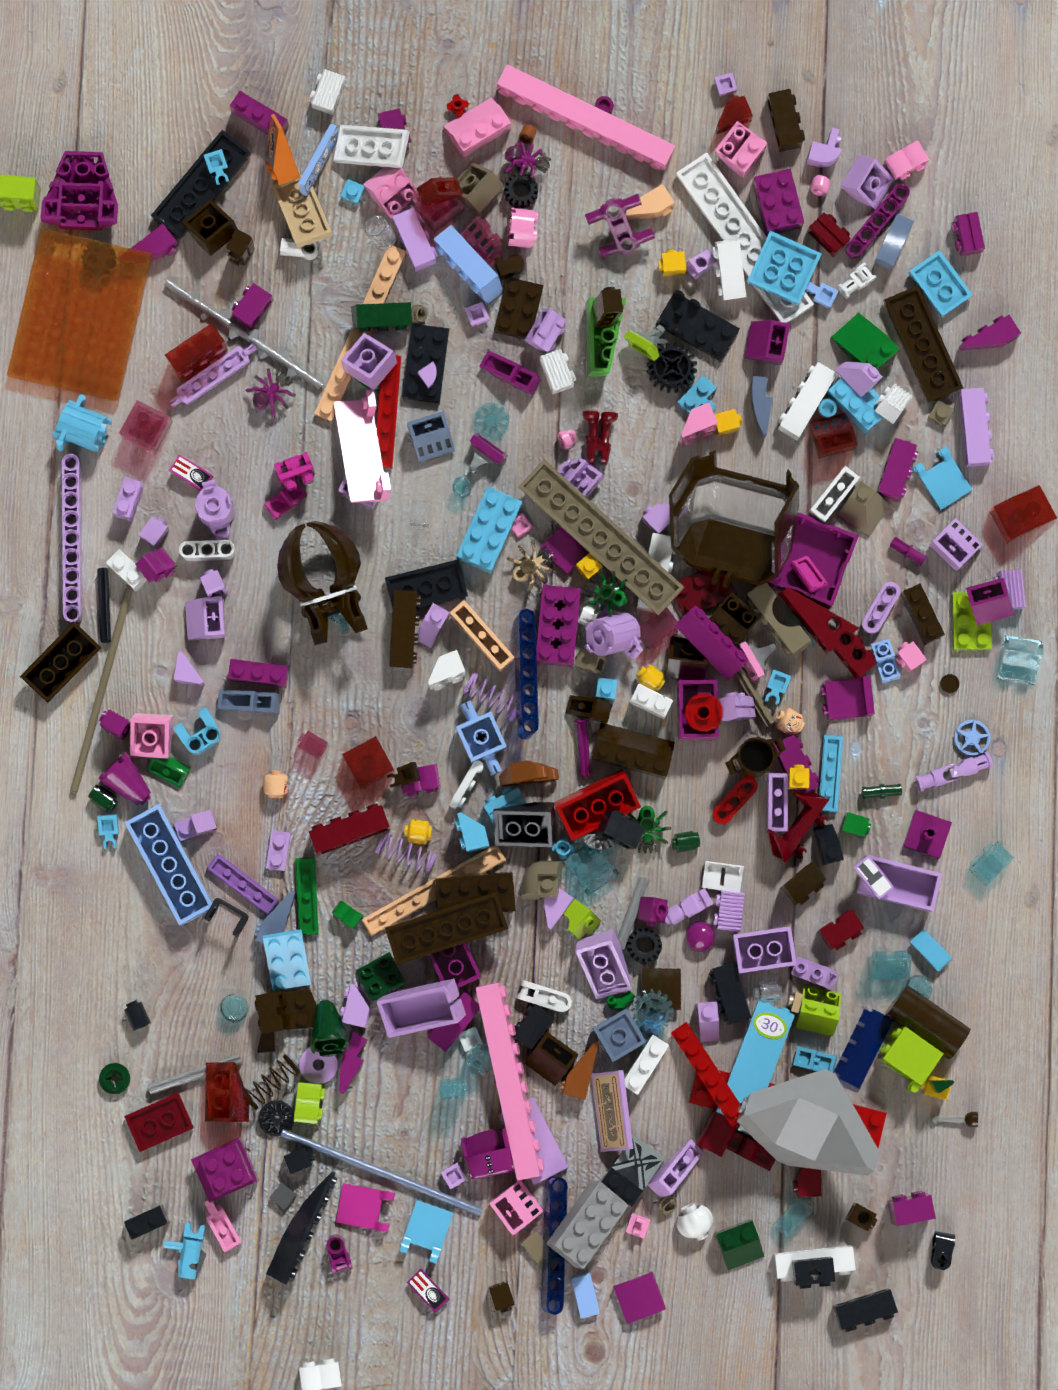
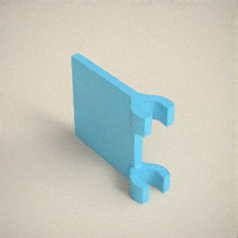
[912,446,972,510]
[399,1200,453,1264]

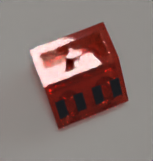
[809,413,858,459]

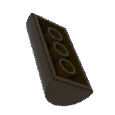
[19,621,102,703]
[884,984,971,1060]

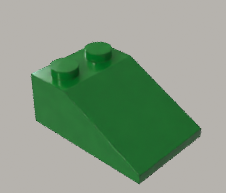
[831,312,899,370]

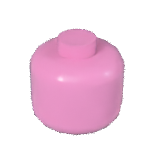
[810,175,831,196]

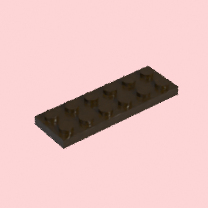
[883,285,963,403]
[385,891,508,965]

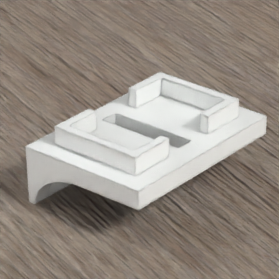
[702,861,744,893]

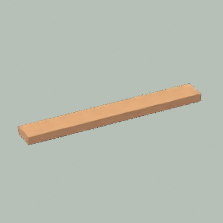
[362,845,506,936]

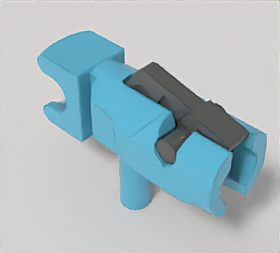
[164,1222,206,1280]

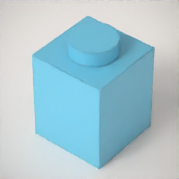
[595,677,617,702]

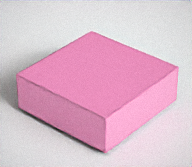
[511,512,534,538]

